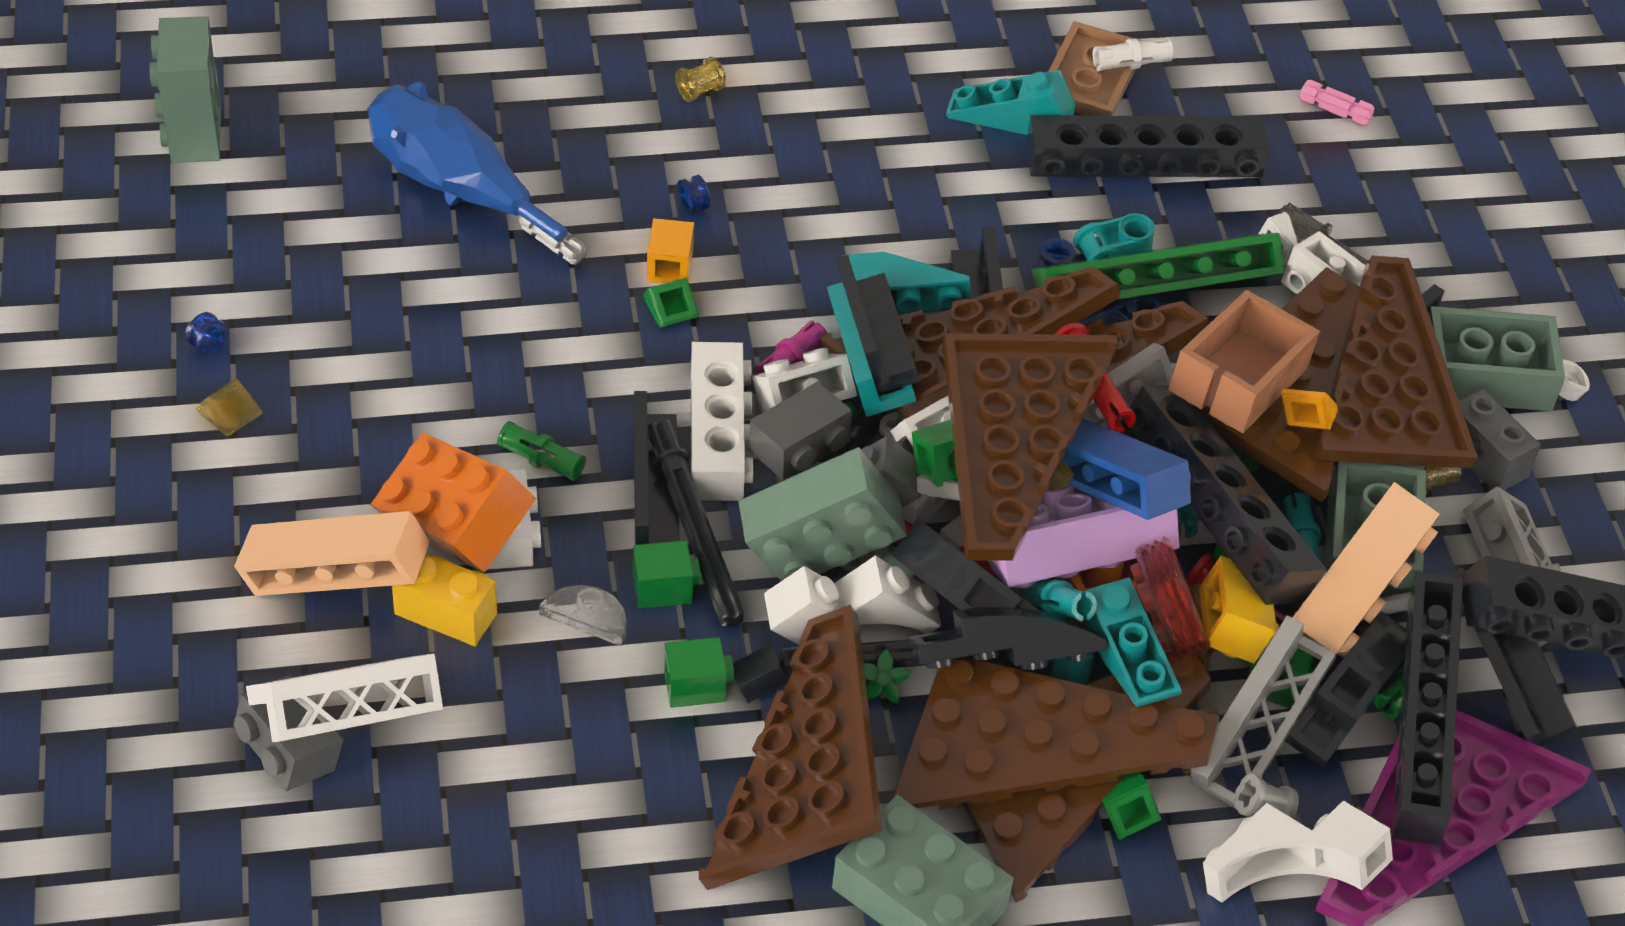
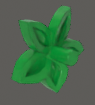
[864,649,912,704]

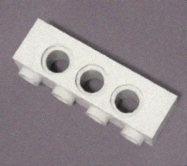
[691,342,753,501]

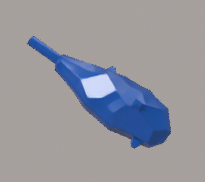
[367,82,568,242]

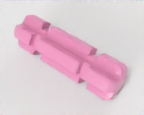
[1300,80,1375,126]

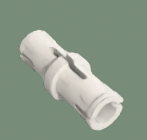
[1093,37,1173,71]

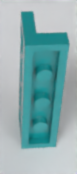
[827,282,916,417]

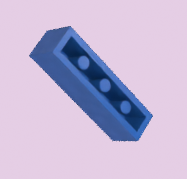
[1053,418,1191,520]

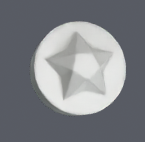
[1559,359,1590,401]

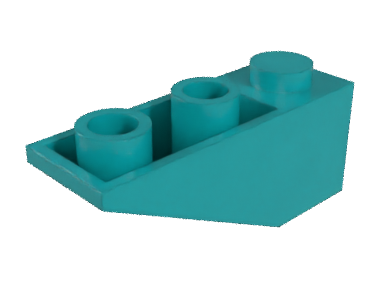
[946,70,1076,135]
[843,252,971,315]
[1084,577,1182,707]

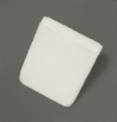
[1258,212,1298,265]

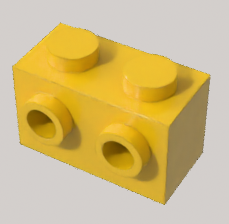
[392,553,497,647]
[1199,555,1279,664]

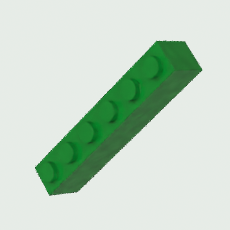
[1032,233,1284,300]

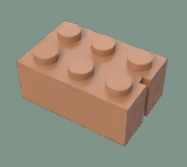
[1168,290,1321,433]

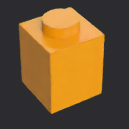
[647,218,694,284]

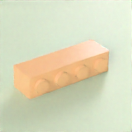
[1293,482,1440,661]
[234,511,430,596]

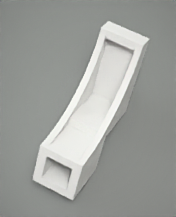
[764,556,942,645]
[1203,801,1393,903]

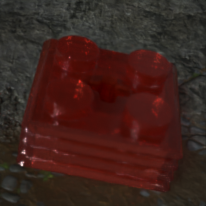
[1130,536,1211,660]

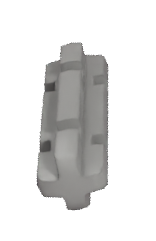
[518,215,587,265]

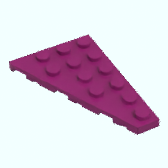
[1315,710,1591,926]

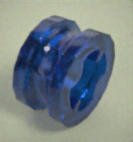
[677,174,711,214]
[1038,238,1076,268]
[185,312,229,355]

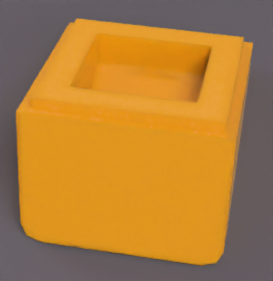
[1281,389,1338,429]

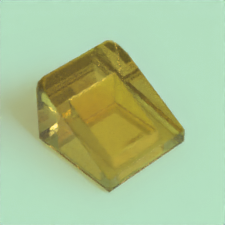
[196,378,263,437]

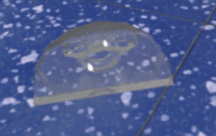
[539,585,626,646]

